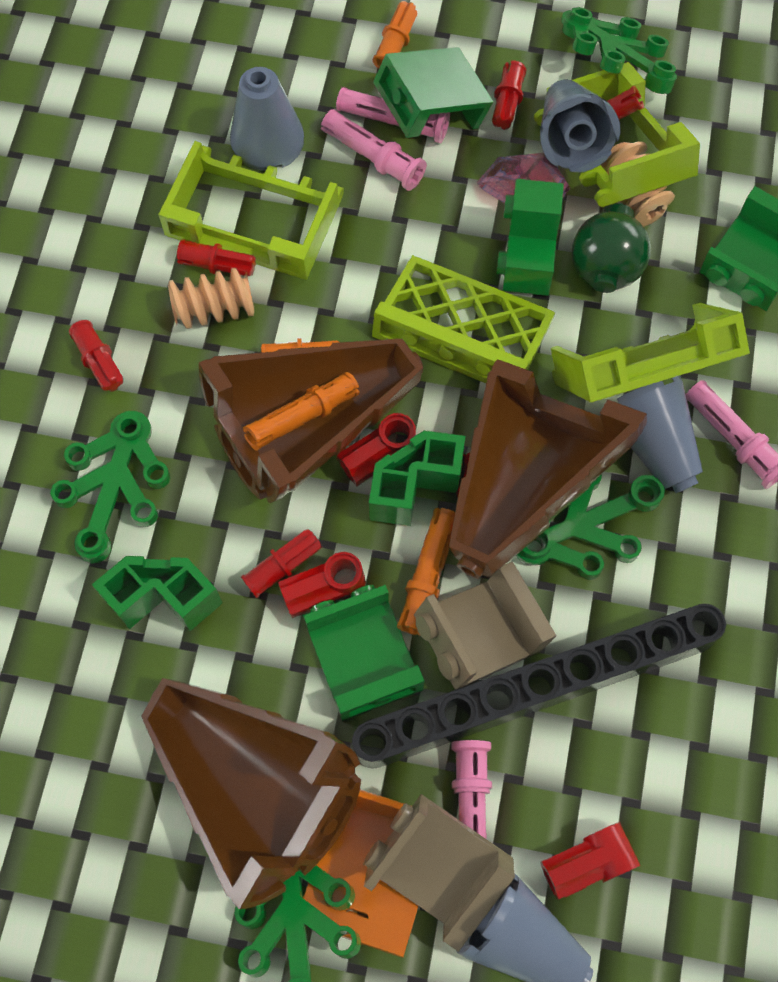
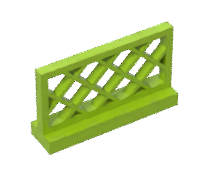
[372,255,555,383]

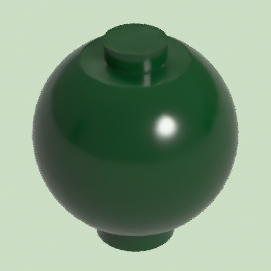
[572,203,651,293]

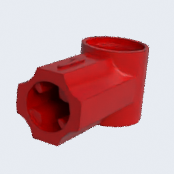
[337,413,416,487]
[278,552,366,619]
[540,822,641,900]

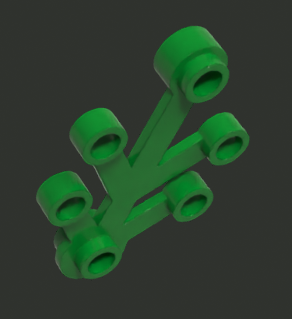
[561,7,677,94]
[50,411,170,563]
[516,474,665,580]
[234,865,361,982]

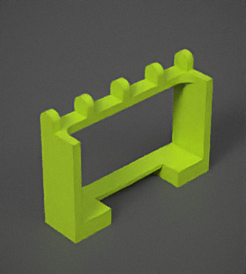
[534,62,700,207]
[158,141,344,280]
[550,303,750,403]

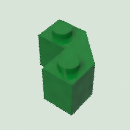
[497,179,564,296]
[369,430,465,526]
[92,556,223,631]

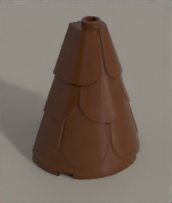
[198,339,423,503]
[449,359,647,579]
[141,678,361,909]

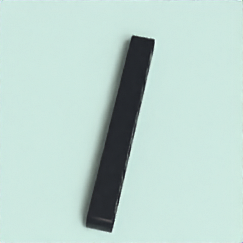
[352,603,726,769]

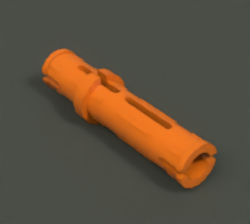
[243,372,360,451]
[397,508,455,636]

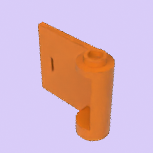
[303,789,418,958]

